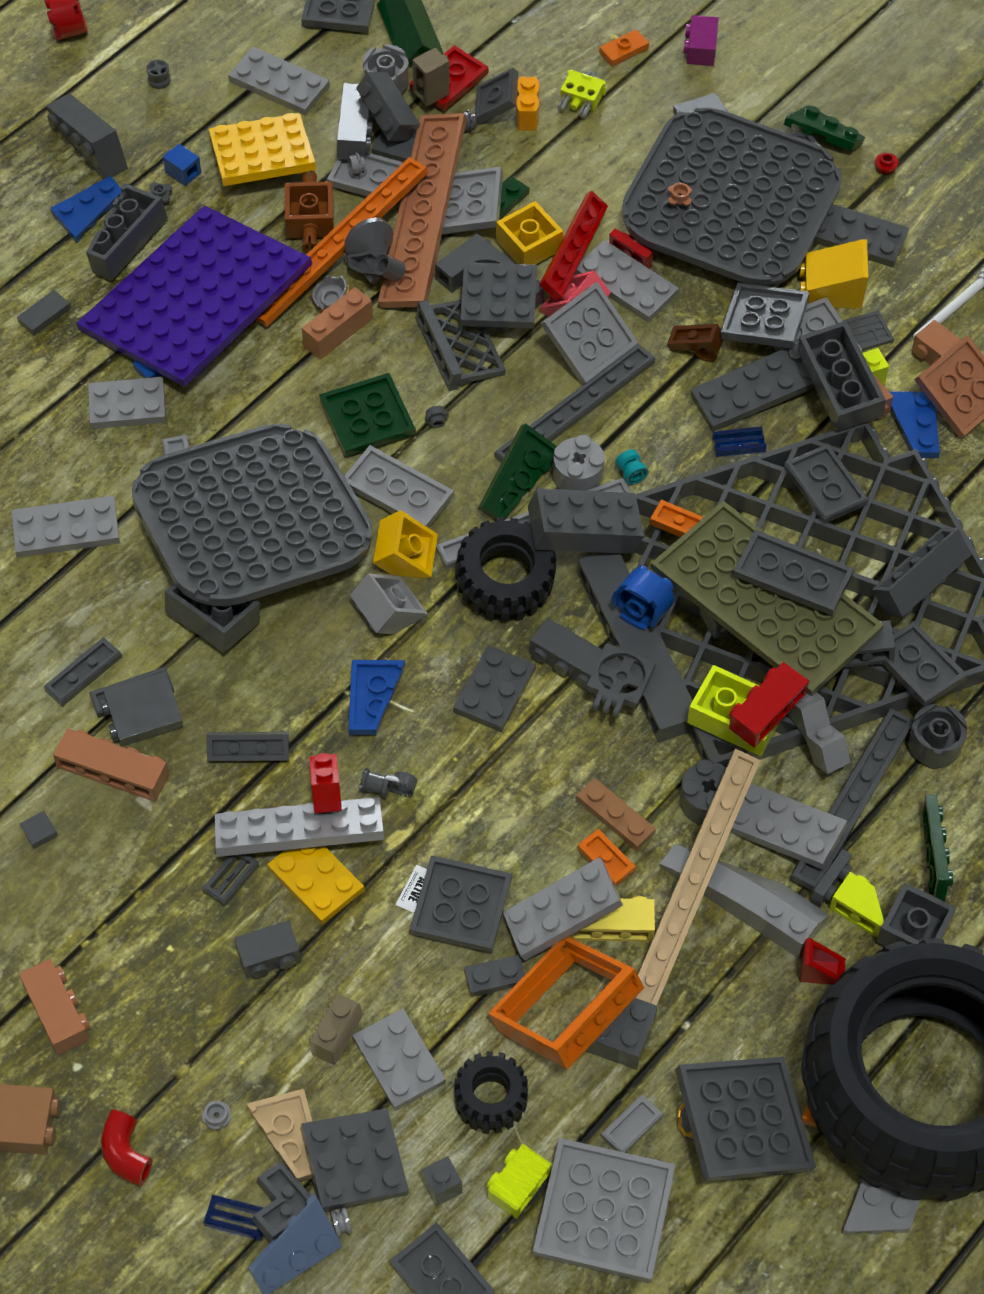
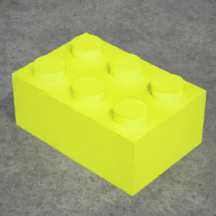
[687,665,780,756]

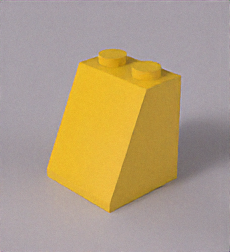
[799,239,868,309]

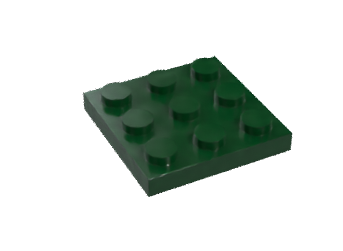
[319,373,416,457]

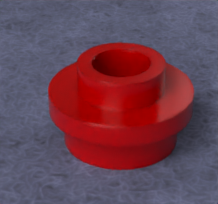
[875,152,899,175]

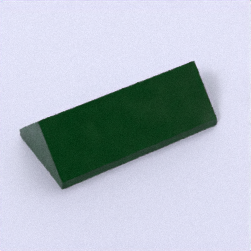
[377,0,444,68]

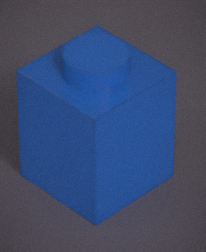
[163,144,202,186]

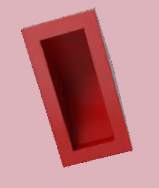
[800,938,846,985]

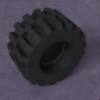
[454,1051,528,1134]

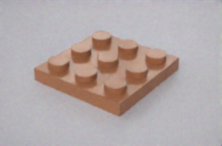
[914,335,984,438]

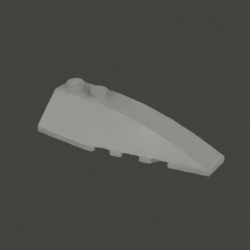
[659,844,830,959]

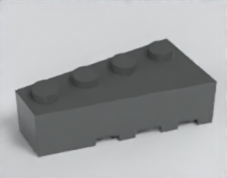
[46,93,128,179]
[86,183,168,280]

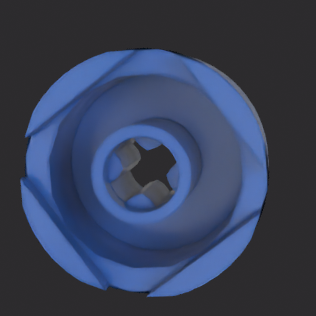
[612,565,674,630]

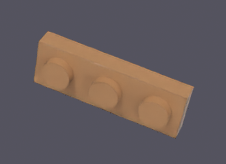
[576,778,656,851]

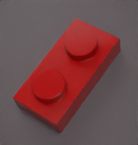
[609,228,653,269]

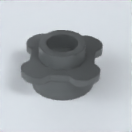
[149,182,172,204]

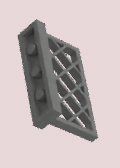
[415,300,506,391]

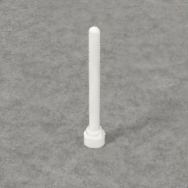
[913,268,984,339]

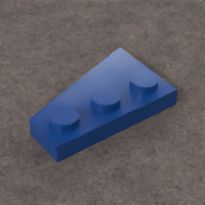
[50,176,122,243]
[889,391,940,458]
[349,660,405,735]

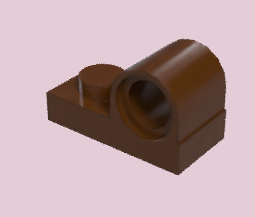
[667,324,723,362]

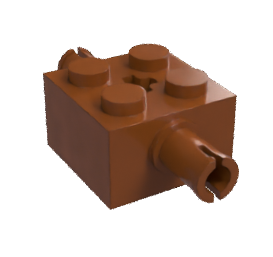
[285,171,334,253]

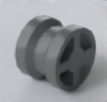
[146,59,171,89]

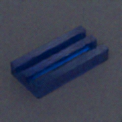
[712,427,767,457]
[203,1194,263,1241]

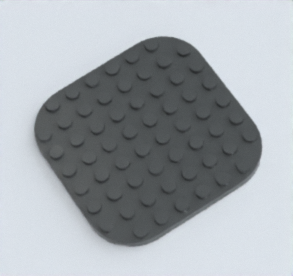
[622,107,841,286]
[132,424,372,607]

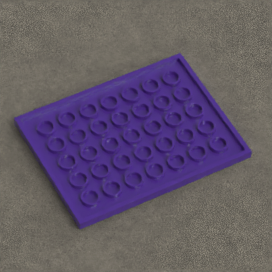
[76,205,312,387]

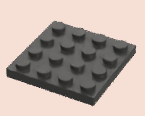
[675,1057,816,1182]

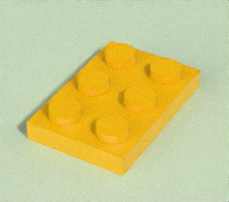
[267,846,365,925]

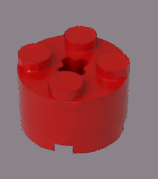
[44,0,88,41]

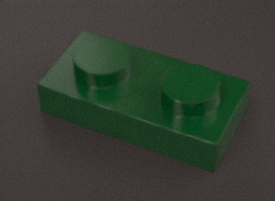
[499,176,529,220]

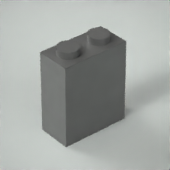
[100,671,183,747]

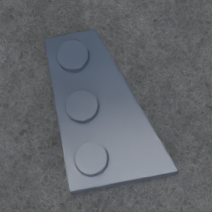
[248,1194,343,1294]

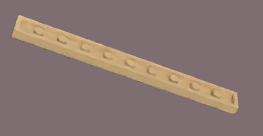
[635,749,761,1005]

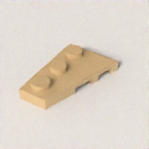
[247,1089,313,1182]

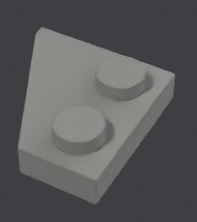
[842,1180,920,1235]

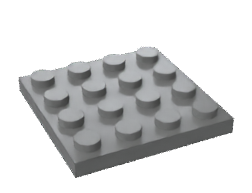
[532,1138,676,1283]

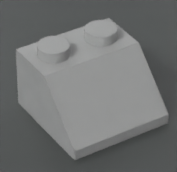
[350,573,428,634]

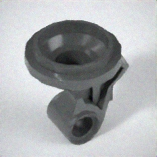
[344,218,405,284]

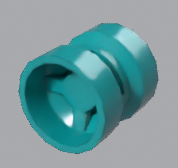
[615,449,649,485]

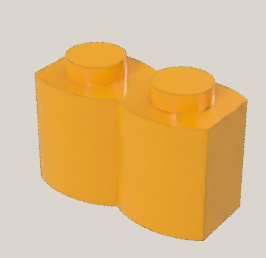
[516,77,540,131]

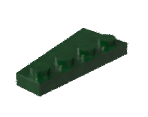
[478,423,557,520]
[922,794,953,902]

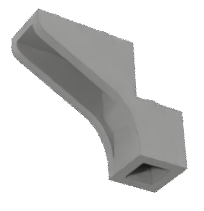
[788,692,851,774]

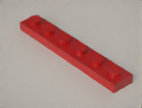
[539,190,608,301]

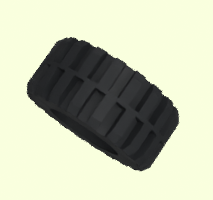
[455,517,557,621]

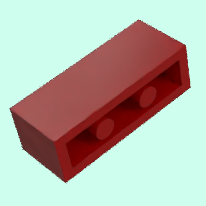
[729,662,809,748]

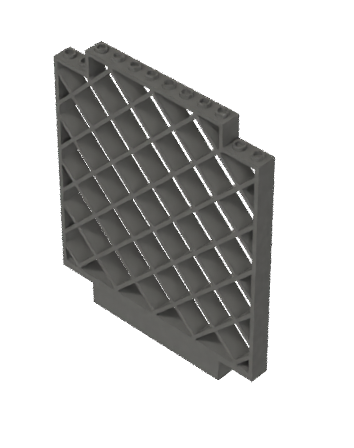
[577,422,984,767]

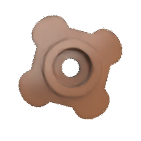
[668,183,692,206]

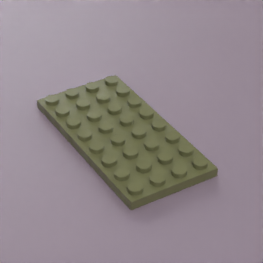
[651,501,884,696]

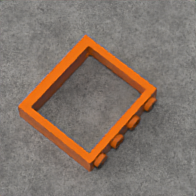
[488,936,644,1070]

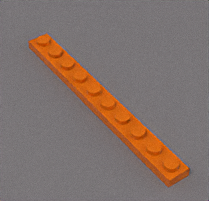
[255,157,428,327]

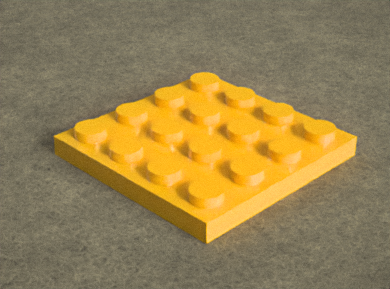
[209,113,316,186]

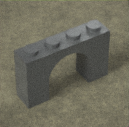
[435,233,544,334]

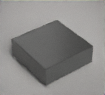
[20,811,58,849]

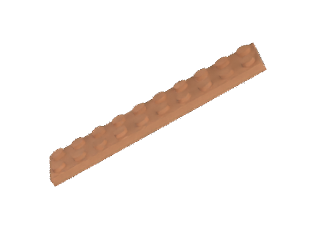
[378,113,467,308]

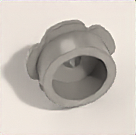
[348,152,365,176]
[202,1101,231,1130]

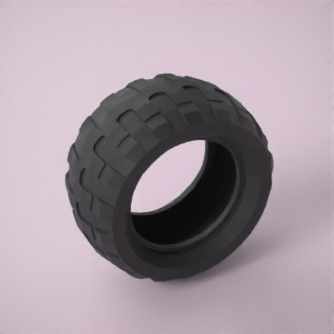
[801,938,984,1201]

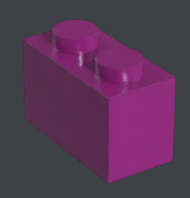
[683,15,719,66]

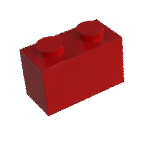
[309,753,342,813]

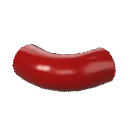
[101,1109,152,1186]

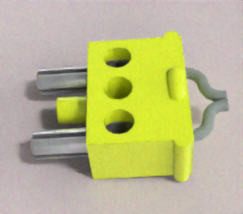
[557,70,606,118]

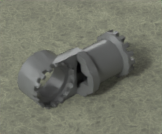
[359,768,418,798]

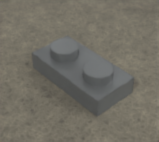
[811,849,853,908]
[464,955,525,997]

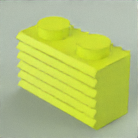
[486,1144,552,1219]

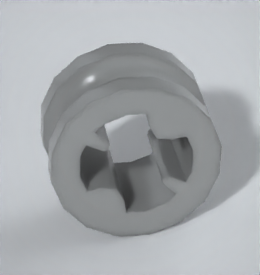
[330,1207,352,1237]

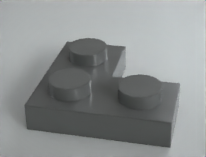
[252,1162,311,1242]

